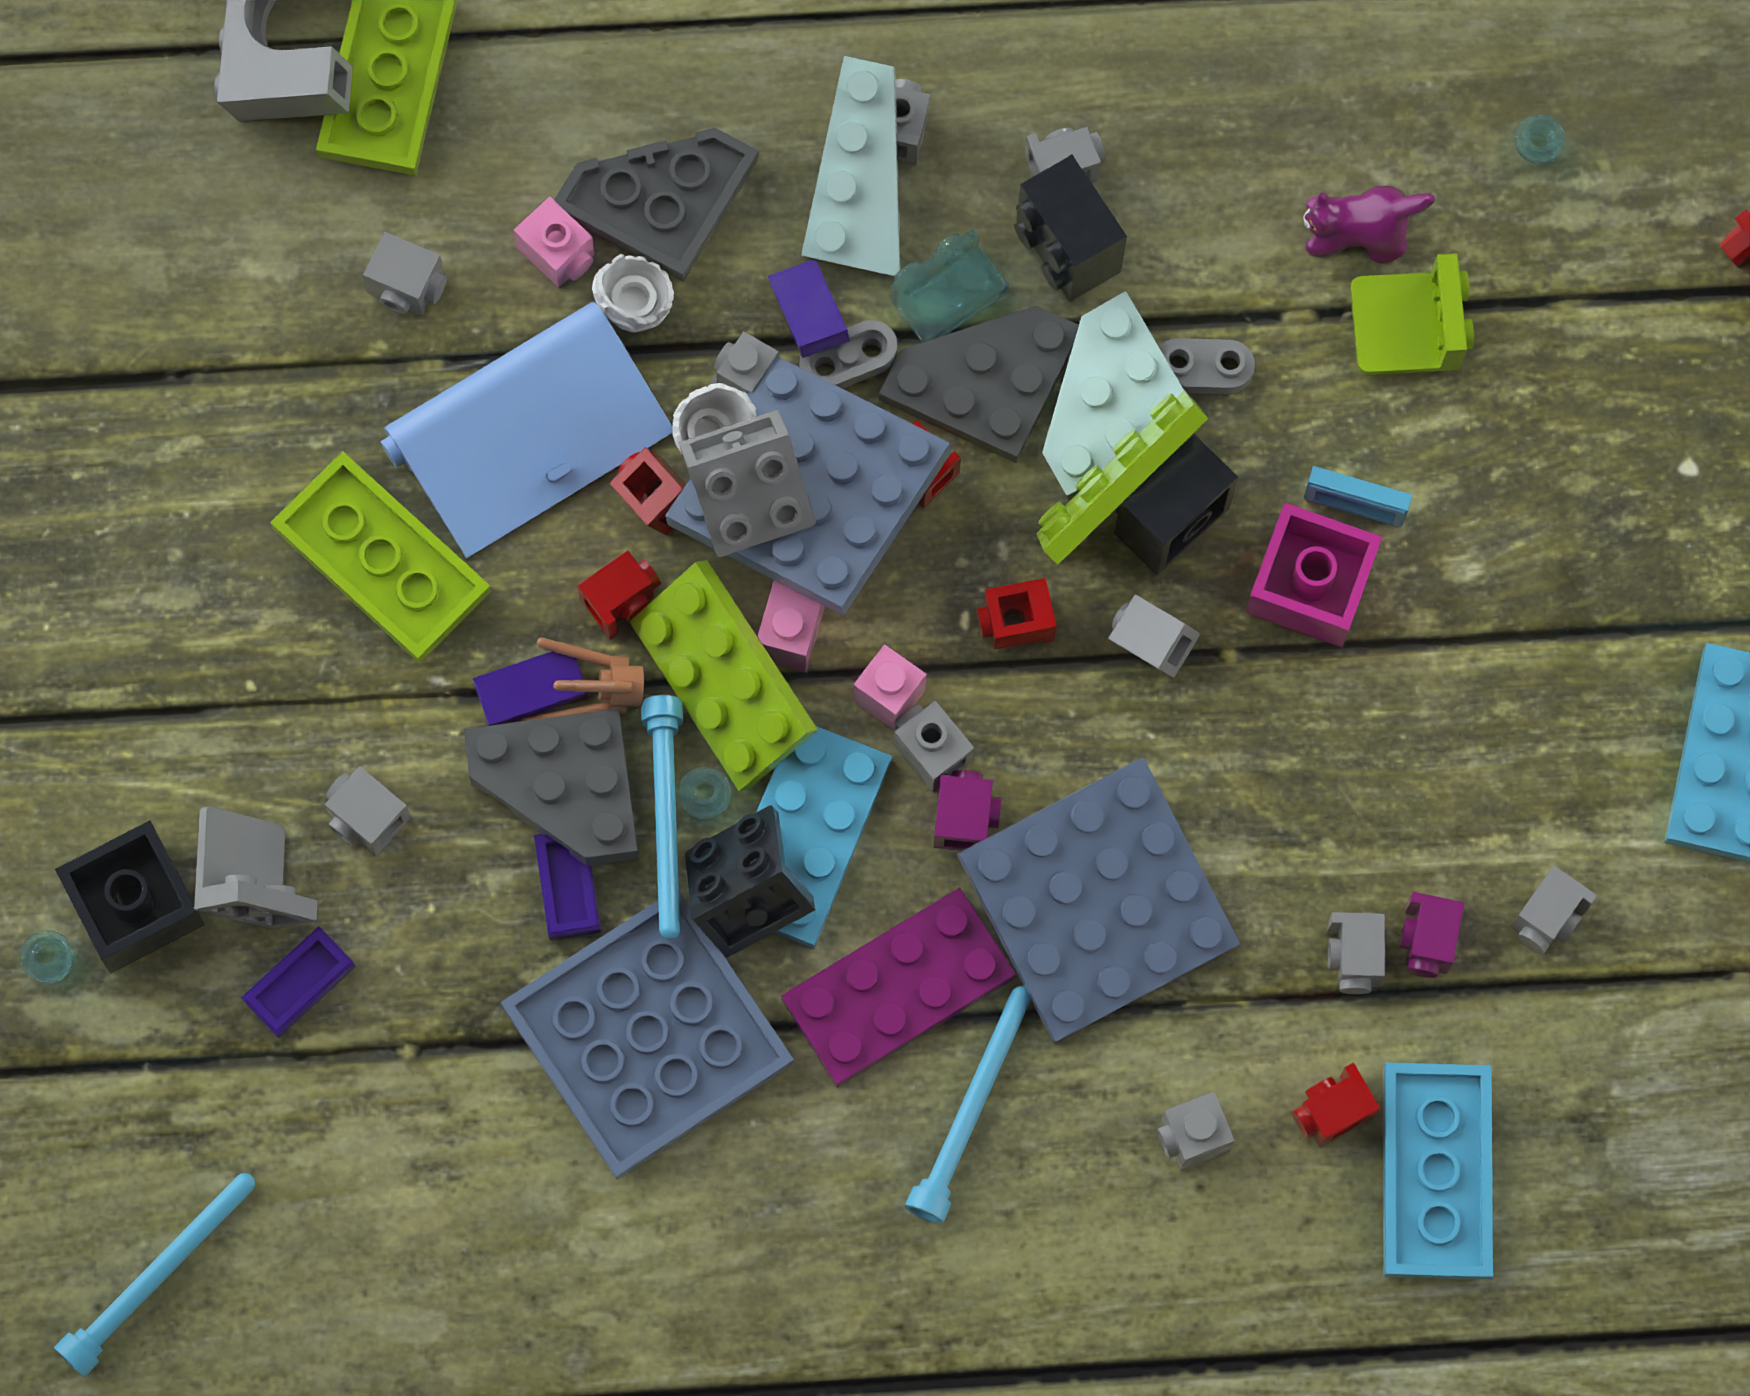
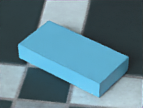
[1303,466,1412,527]

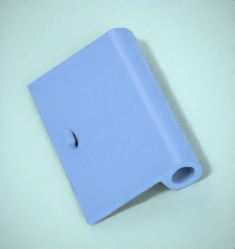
[380,301,672,558]

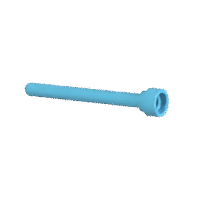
[641,695,683,940]
[904,986,1031,1224]
[53,1173,255,1377]

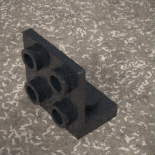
[685,805,815,958]

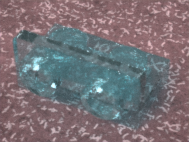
[891,229,1009,342]

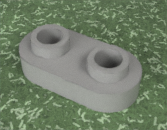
[799,320,897,389]
[1159,338,1255,394]

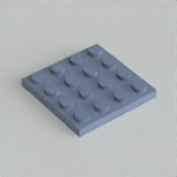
[665,356,951,616]
[956,757,1240,1042]
[500,891,794,1180]

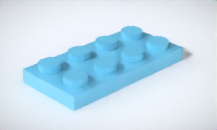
[1664,643,1750,863]
[757,726,892,949]
[1383,1062,1493,1280]

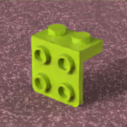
[1350,253,1474,375]

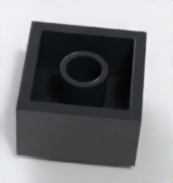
[1014,154,1127,302]
[1114,434,1238,576]
[55,820,205,974]

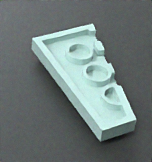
[801,56,901,277]

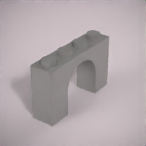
[214,0,353,121]

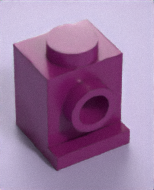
[1399,892,1465,978]

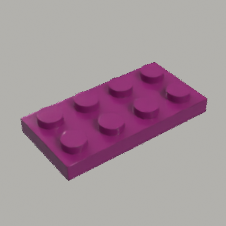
[781,887,1016,1088]

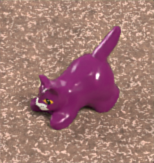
[1303,186,1435,263]

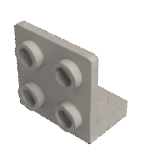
[679,410,816,557]
[194,806,318,929]

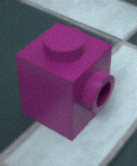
[933,770,1002,851]

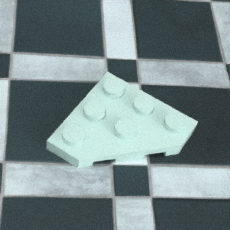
[1042,291,1184,500]

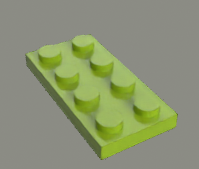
[316,0,458,176]
[1036,390,1208,565]
[270,451,492,664]
[630,560,818,791]

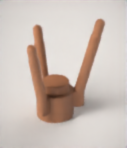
[521,638,644,722]

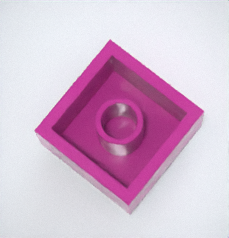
[1245,502,1382,648]

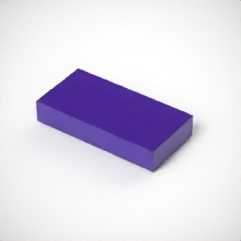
[768,259,850,358]
[472,651,588,726]
[534,834,601,940]
[241,926,356,1038]

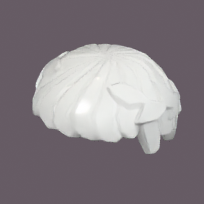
[592,254,674,332]
[672,383,757,454]

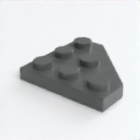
[554,128,759,282]
[879,306,1079,463]
[464,709,639,866]

